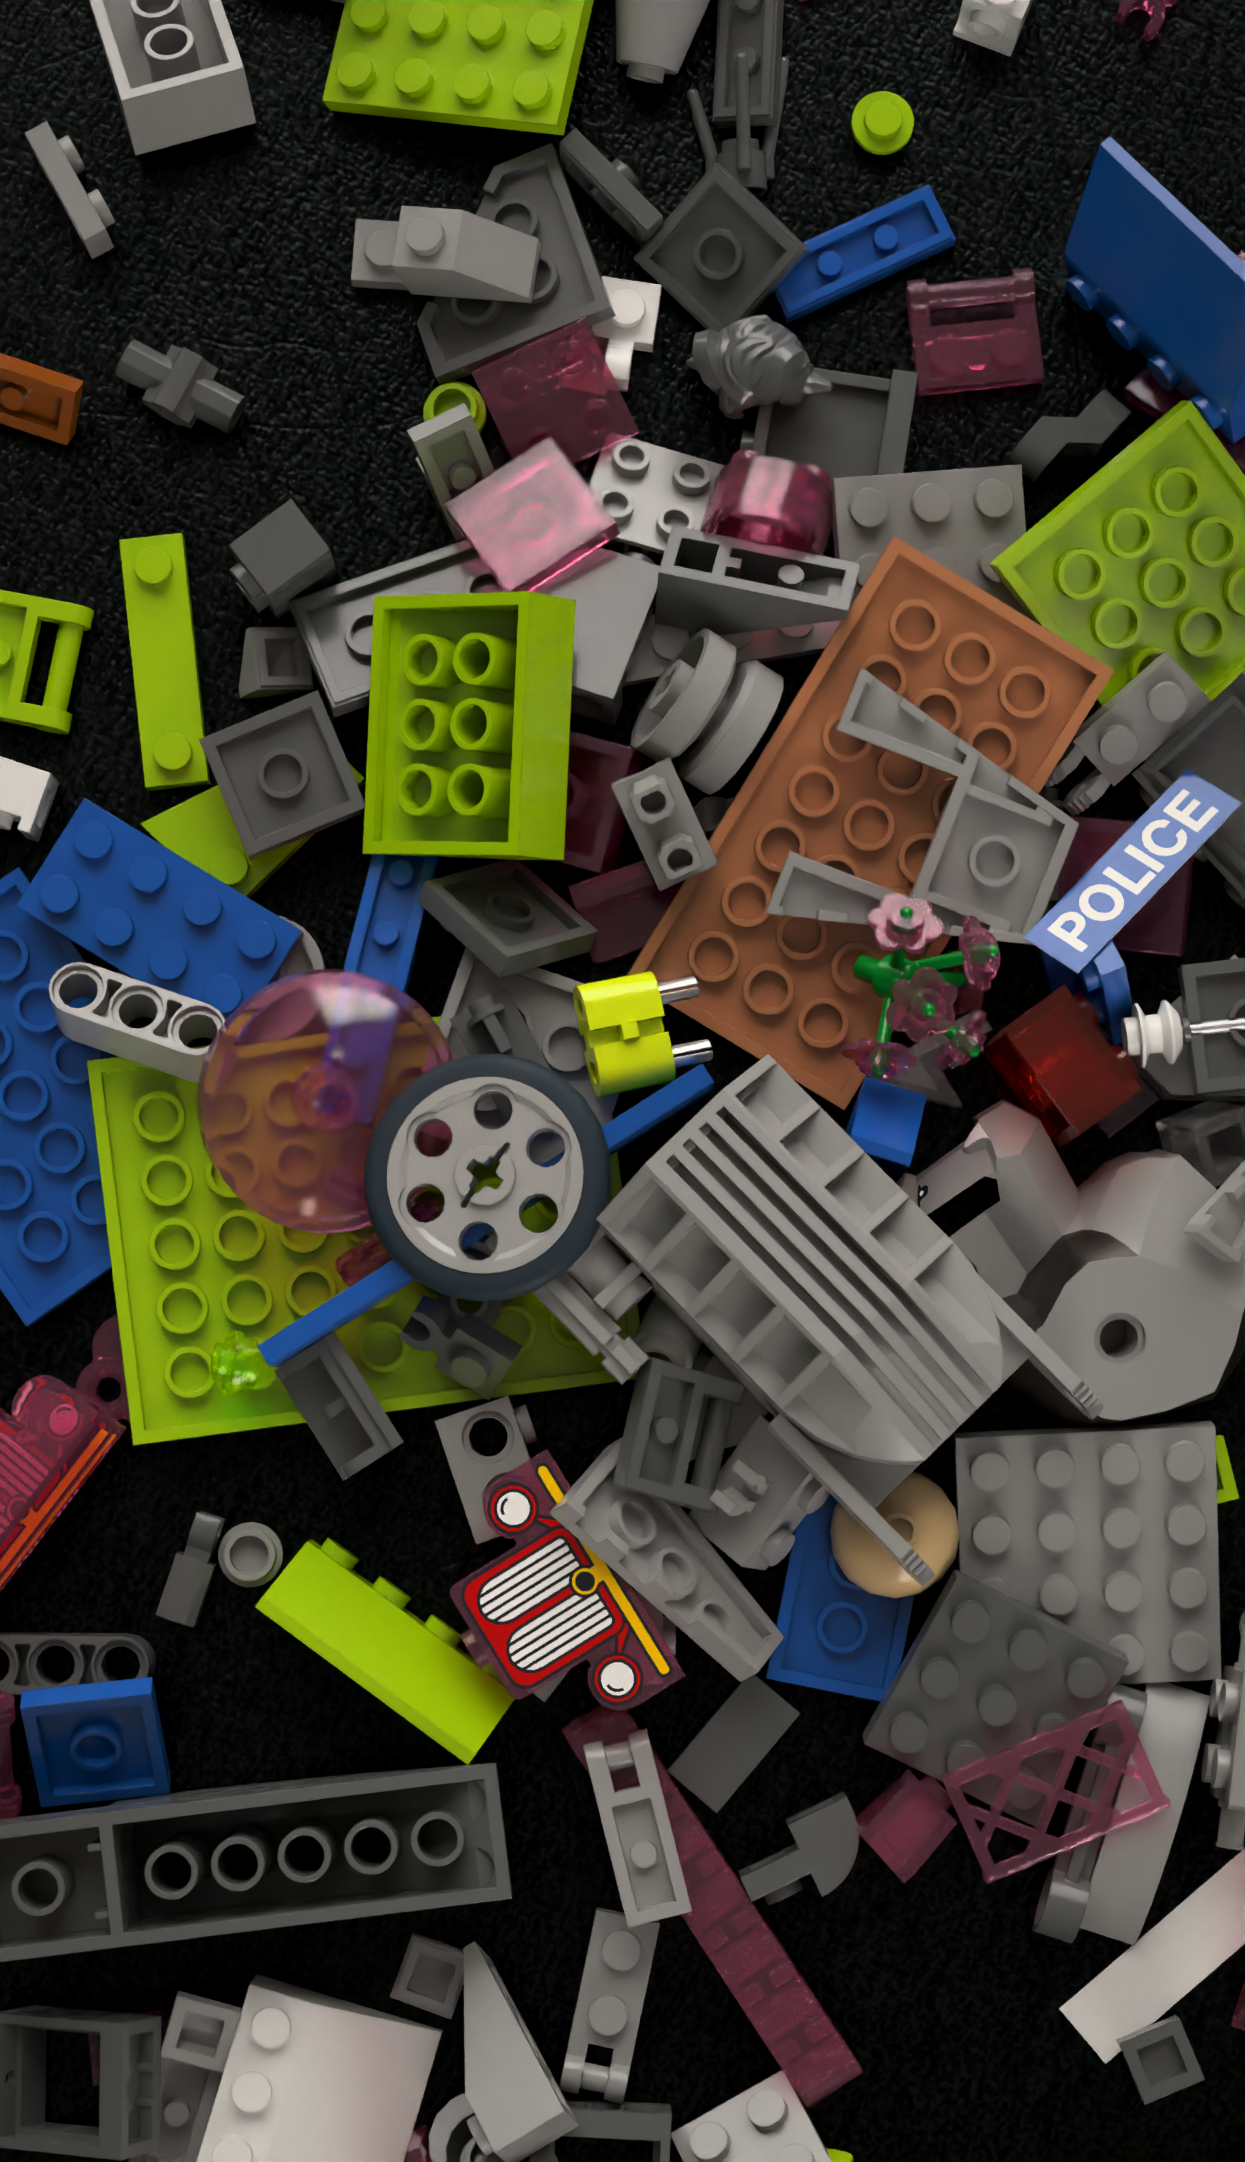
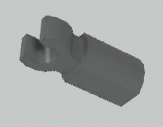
[156,1511,225,1627]

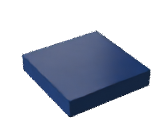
[20,1677,171,1807]

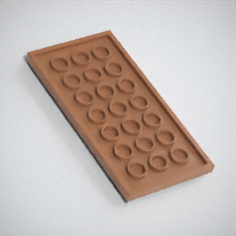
[626,536,1114,1110]

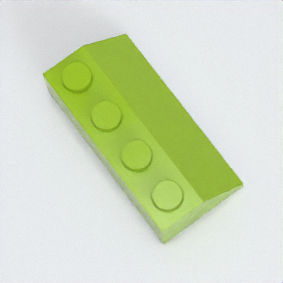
[255,1537,518,1765]

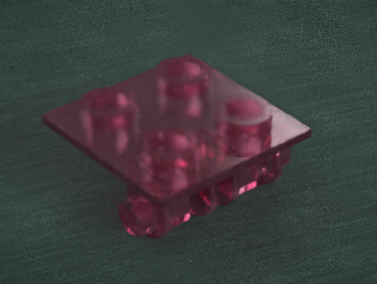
[471,317,639,486]

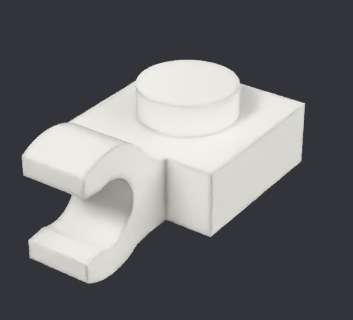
[591,276,662,392]

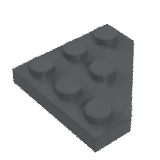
[417,143,616,385]

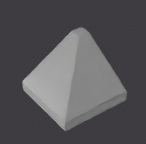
[239,627,314,699]

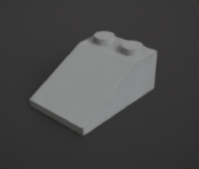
[89,0,256,156]

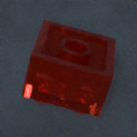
[981,984,1142,1151]

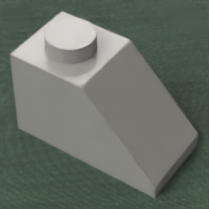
[391,206,541,303]

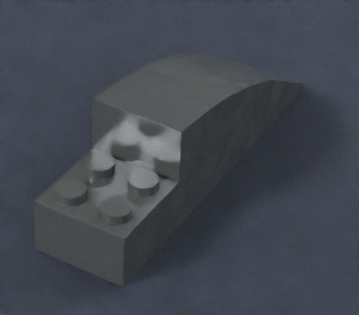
[0,1763,512,1962]

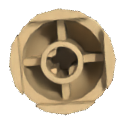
[830,1471,960,1599]

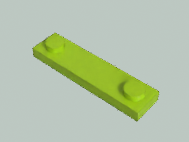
[119,533,210,791]

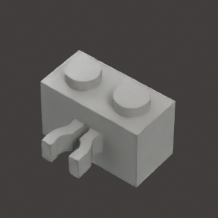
[688,1415,830,1571]

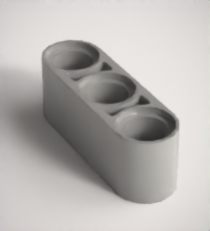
[48,962,232,1083]

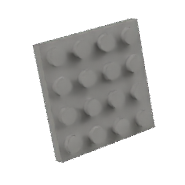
[953,1421,1221,1684]

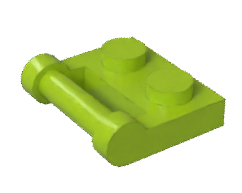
[0,590,94,734]

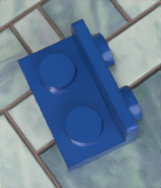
[1039,939,1132,1046]

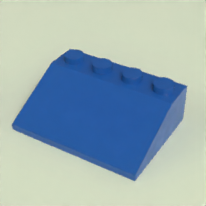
[1064,137,1245,444]

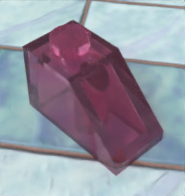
[855,1769,957,1883]

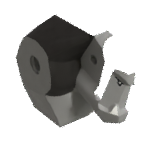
[896,1099,1245,1429]

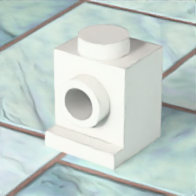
[953,0,1033,57]
[0,756,59,842]

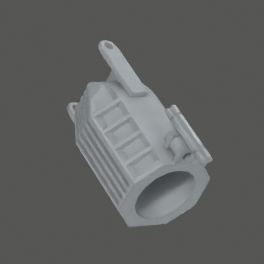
[484,1054,1104,1586]

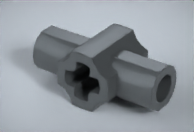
[116,340,247,434]

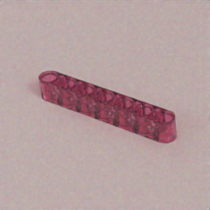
[561,1701,863,2108]

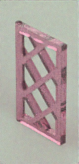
[942,1699,1171,1884]

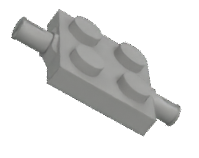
[1201,1623,1245,1850]

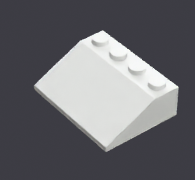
[197,1974,443,2162]

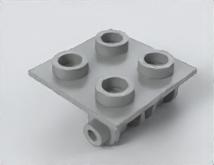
[575,431,728,561]

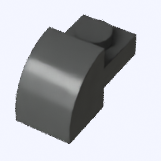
[738,1792,859,1905]

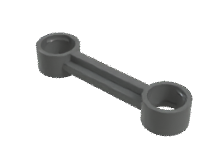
[1033,1683,1148,1943]

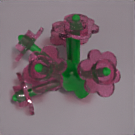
[841,893,1000,1079]

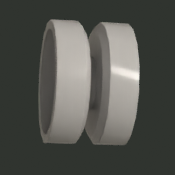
[630,628,784,795]

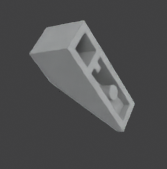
[463,1941,579,2162]

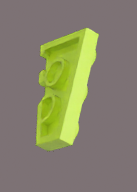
[140,762,366,898]

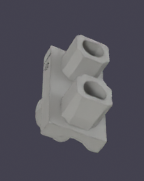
[611,757,718,891]

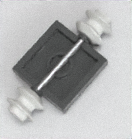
[1121,958,1245,1096]

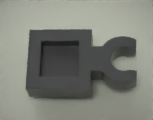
[399,1296,522,1401]

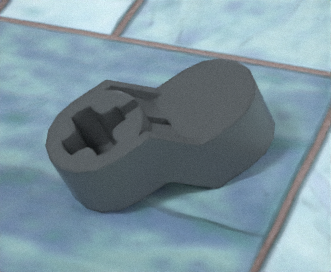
[1006,389,1132,485]

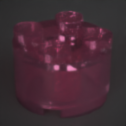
[699,449,833,556]

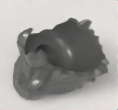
[686,315,833,419]

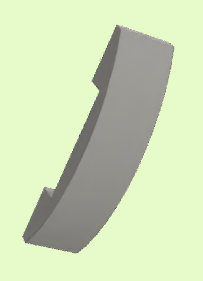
[1080,1682,1210,1946]
[128,1991,242,2162]

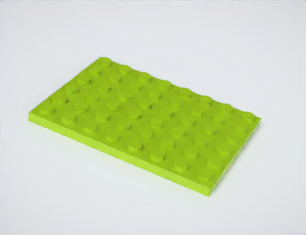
[87,1016,640,1445]

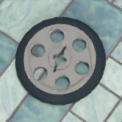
[364,1054,611,1301]

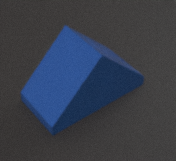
[845,1076,927,1172]

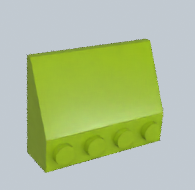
[363,591,576,860]

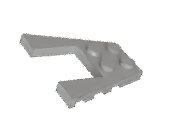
[766,669,1079,945]

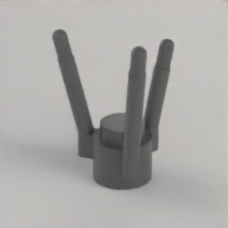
[687,52,790,196]

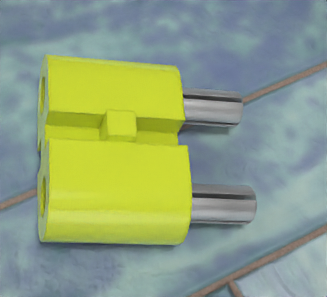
[573,971,713,1097]

